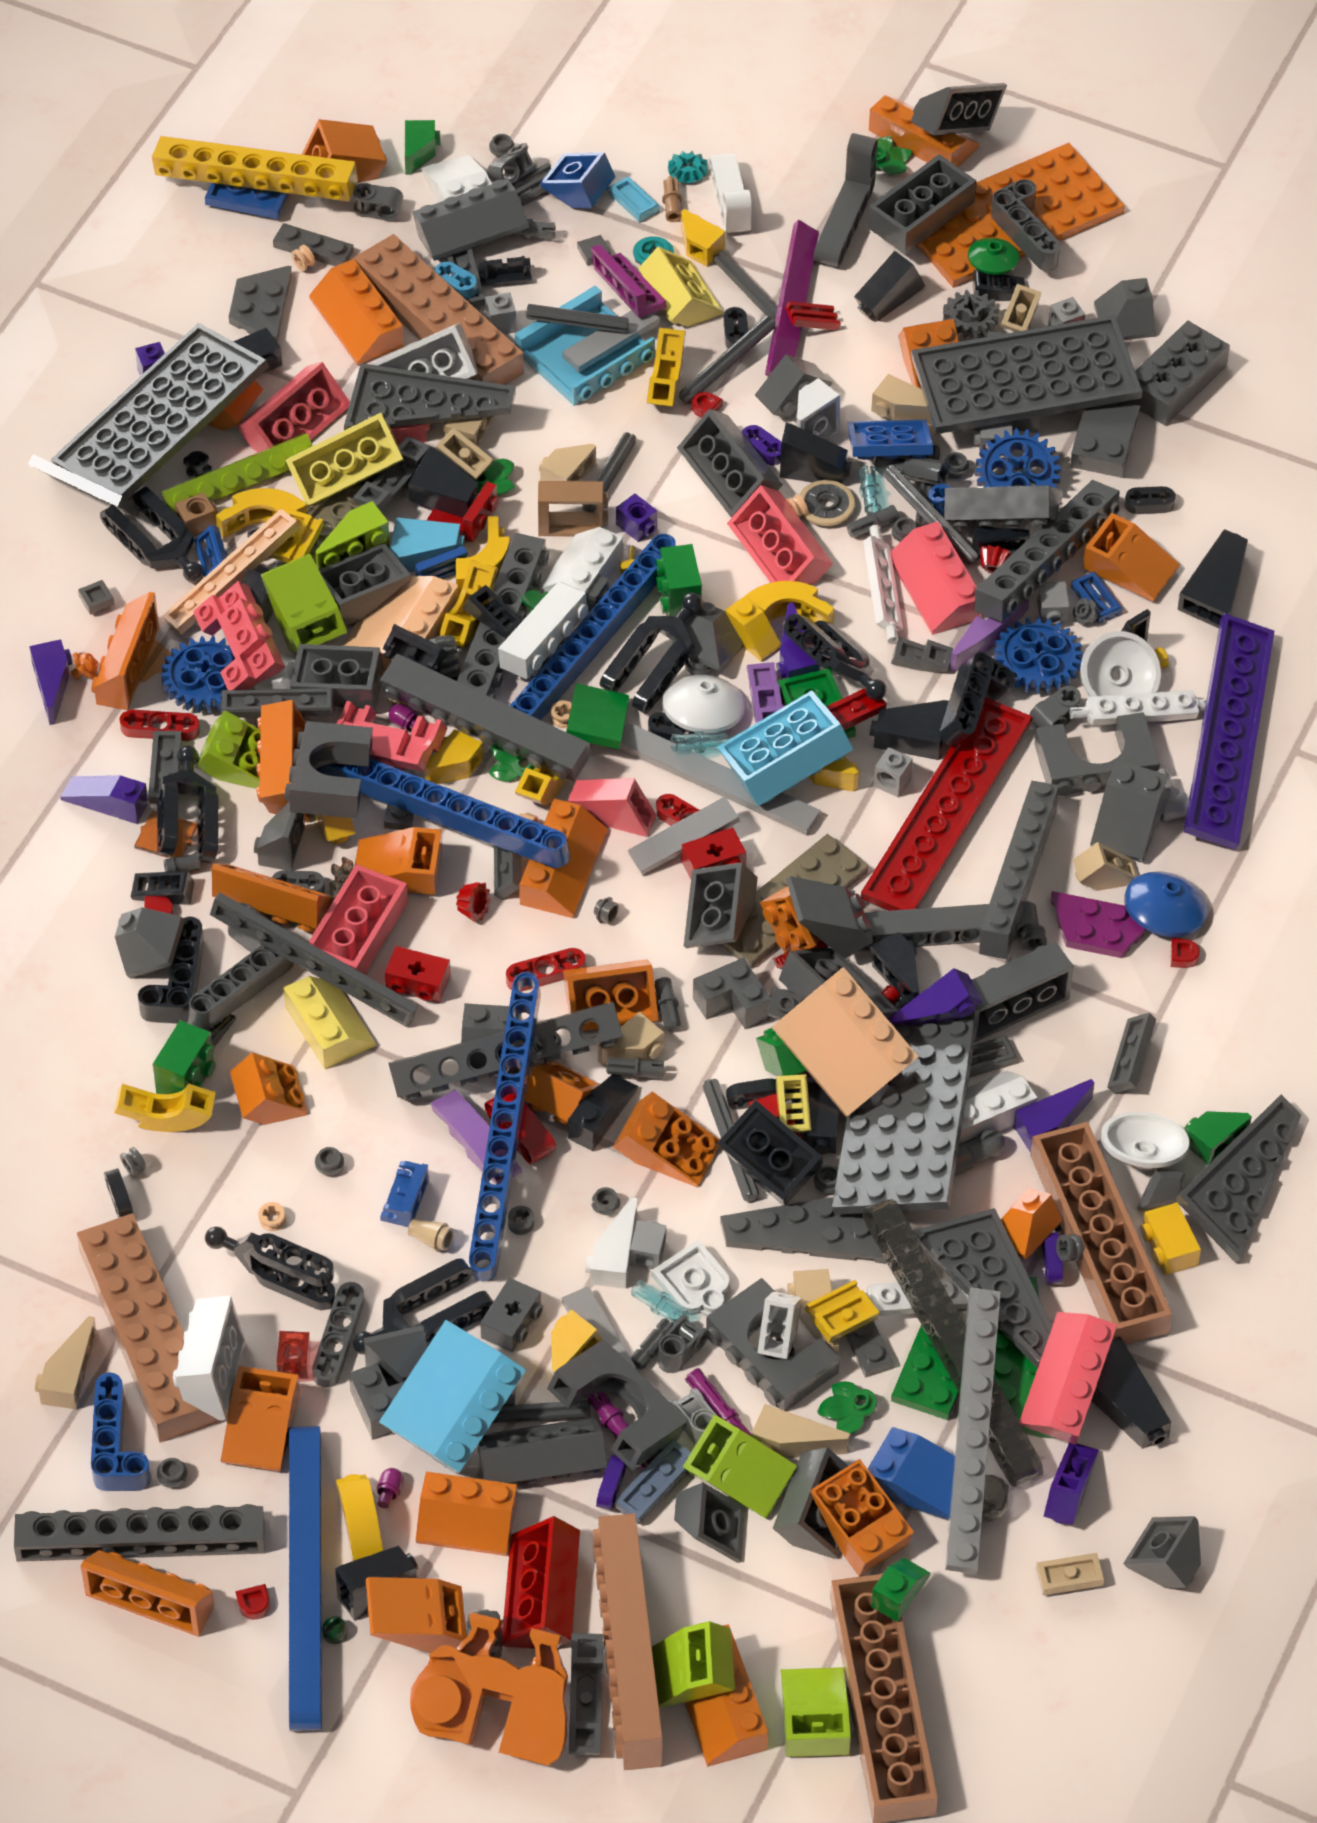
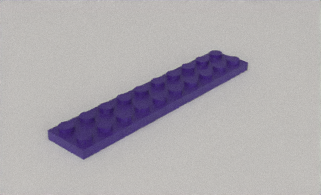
[1183,613,1275,850]

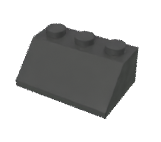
[772,1447,849,1559]

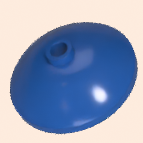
[1124,871,1208,937]

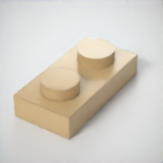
[1036,1553,1104,1595]

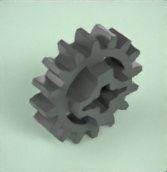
[943,290,999,339]

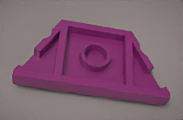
[1050,891,1146,958]

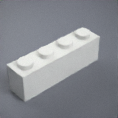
[498,581,588,679]

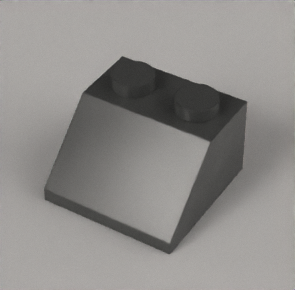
[461,1003,522,1074]

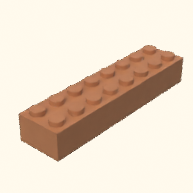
[353,234,524,385]
[1030,1122,1172,1345]
[77,1213,217,1443]
[593,1513,662,1770]
[830,1574,938,1823]

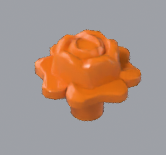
[71,652,99,680]

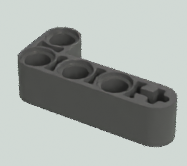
[991,179,1060,271]

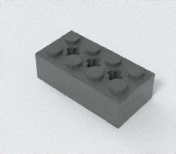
[868,154,977,254]
[1125,320,1230,426]
[955,941,1074,1043]

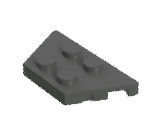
[228,266,292,341]

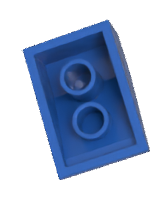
[867,1427,955,1519]

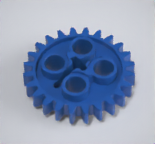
[975,428,1061,488]
[993,617,1083,694]
[161,636,235,713]

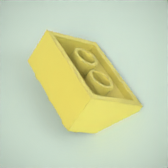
[638,247,724,327]
[283,976,376,1069]

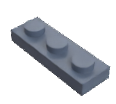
[615,1439,691,1524]

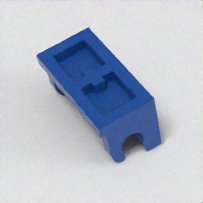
[380,1161,429,1227]

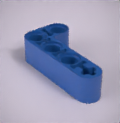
[91,1372,151,1491]

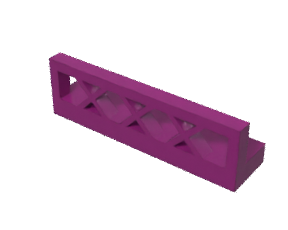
[591,244,667,318]

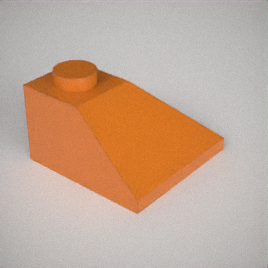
[1001,1188,1062,1259]

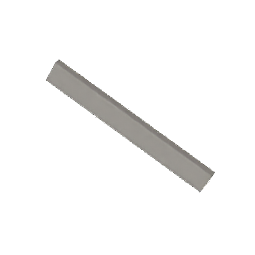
[619,722,821,835]

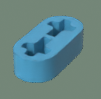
[434,262,478,299]

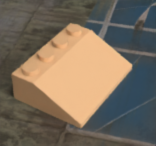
[342,576,459,673]
[771,967,919,1117]

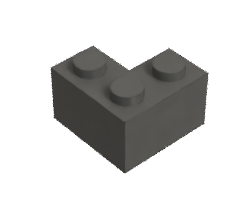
[755,354,833,419]
[693,957,771,1029]
[349,1363,405,1440]

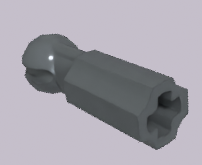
[873,455,949,485]
[954,1129,1005,1177]

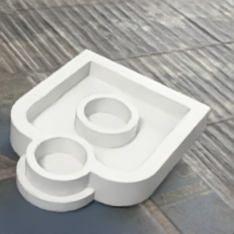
[651,1239,729,1316]

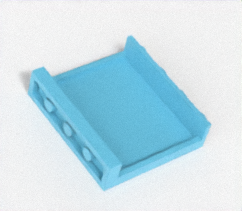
[515,285,655,406]

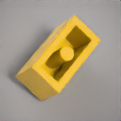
[1140,1202,1201,1275]

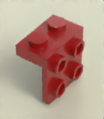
[427,482,499,542]

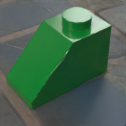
[405,120,441,175]
[1185,1111,1252,1165]
[871,1558,931,1622]

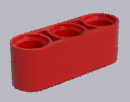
[484,1094,557,1165]

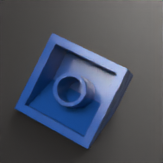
[540,152,616,209]

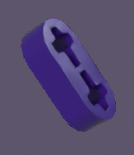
[742,425,781,465]
[1042,1232,1063,1285]
[596,1455,627,1511]

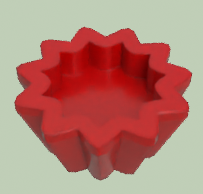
[980,545,1013,574]
[456,882,491,922]

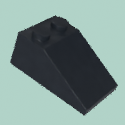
[717,1100,823,1205]

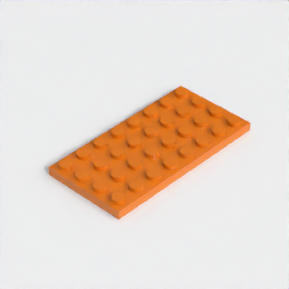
[917,142,1125,288]

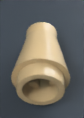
[408,1219,454,1251]

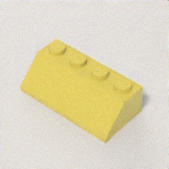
[286,413,404,507]

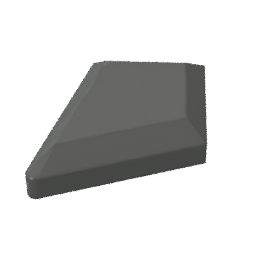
[1137,1169,1185,1211]

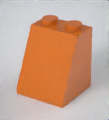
[302,119,387,183]

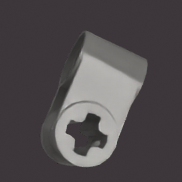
[670,1388,717,1445]

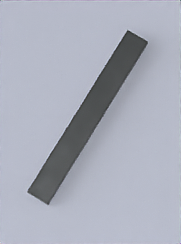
[210,892,418,1028]

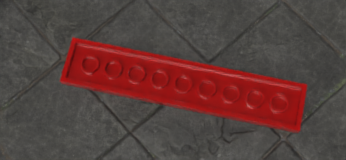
[861,697,1032,911]

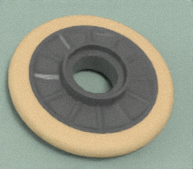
[799,480,856,526]

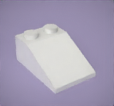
[421,155,492,203]

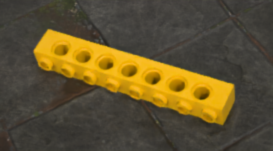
[152,136,358,202]

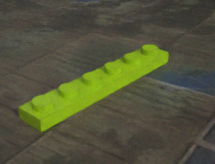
[162,434,312,514]

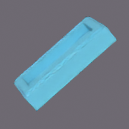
[608,176,660,223]

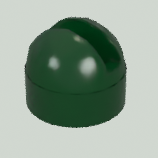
[322,1616,348,1644]

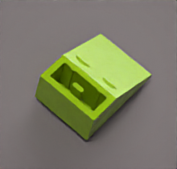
[315,501,390,569]
[261,554,347,653]
[195,710,261,789]
[683,1414,798,1519]
[652,1621,735,1708]
[780,1667,851,1757]

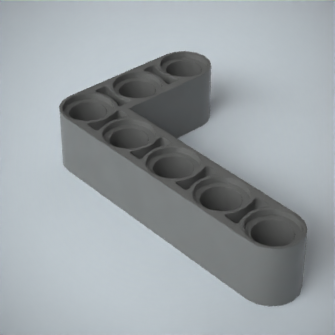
[813,133,878,268]
[188,903,294,1031]

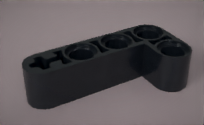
[940,652,1016,747]
[137,916,204,1024]

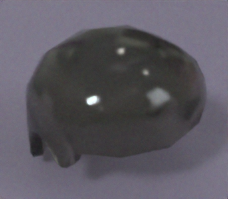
[982,1475,1009,1523]

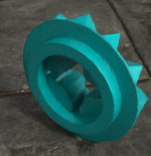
[668,150,708,183]
[633,236,674,265]

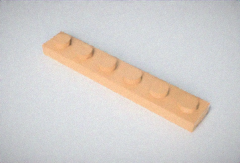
[162,509,301,635]

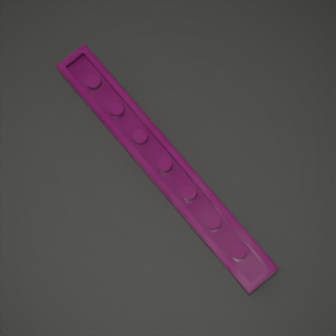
[765,219,819,377]

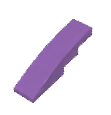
[950,598,1030,672]
[746,662,783,724]
[431,1090,522,1185]

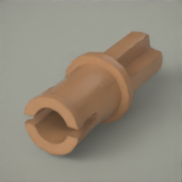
[662,176,682,222]

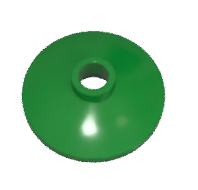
[968,237,1019,275]

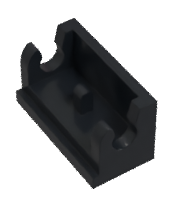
[383,624,447,672]

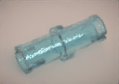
[859,465,881,514]
[671,731,728,753]
[631,1280,689,1323]

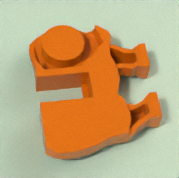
[410,1612,568,1766]

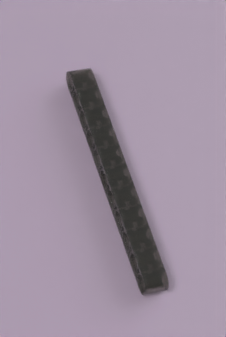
[863,1198,1043,1487]

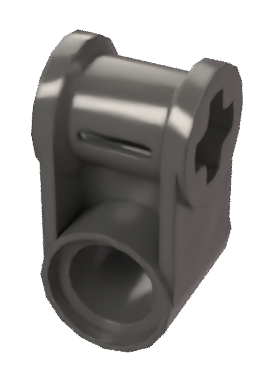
[487,143,538,184]
[353,183,404,221]
[1029,686,1081,727]
[658,1315,708,1373]

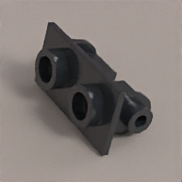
[478,256,532,286]

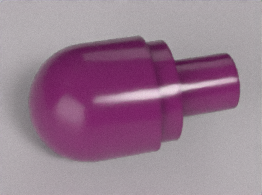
[389,704,417,731]
[377,1468,404,1509]

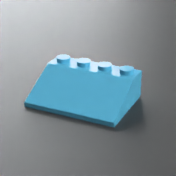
[717,691,853,806]
[379,1320,526,1473]

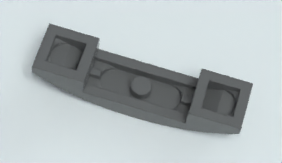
[353,436,430,510]
[569,1633,603,1755]

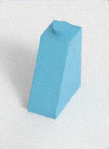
[390,517,465,573]

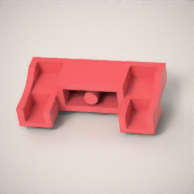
[193,581,285,690]
[336,701,448,772]

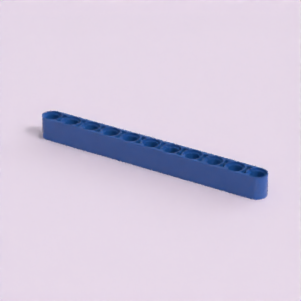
[510,534,676,720]
[316,759,570,868]
[469,972,541,1282]
[288,1426,321,1731]

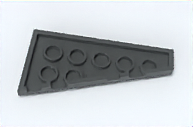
[344,363,516,430]
[1174,1094,1302,1263]
[720,1197,913,1267]
[912,1208,1053,1368]

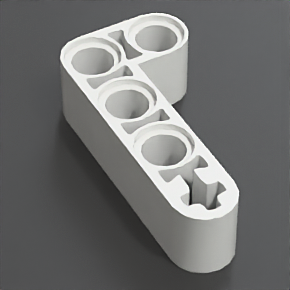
[709,153,752,233]

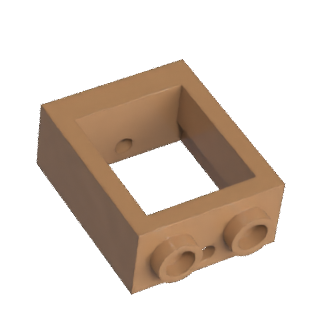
[538,481,608,537]

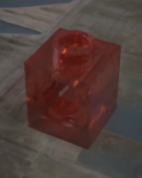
[276,1331,311,1379]

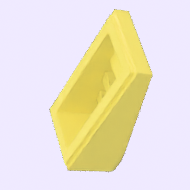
[776,1074,811,1133]

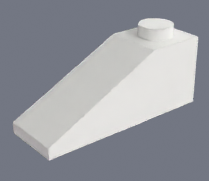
[585,1197,637,1289]

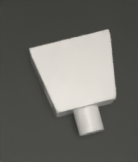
[757,1292,802,1359]

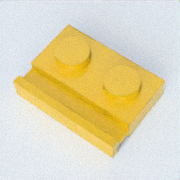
[269,508,324,563]
[805,1280,880,1343]

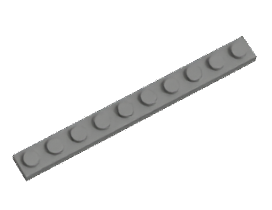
[945,1287,1001,1574]

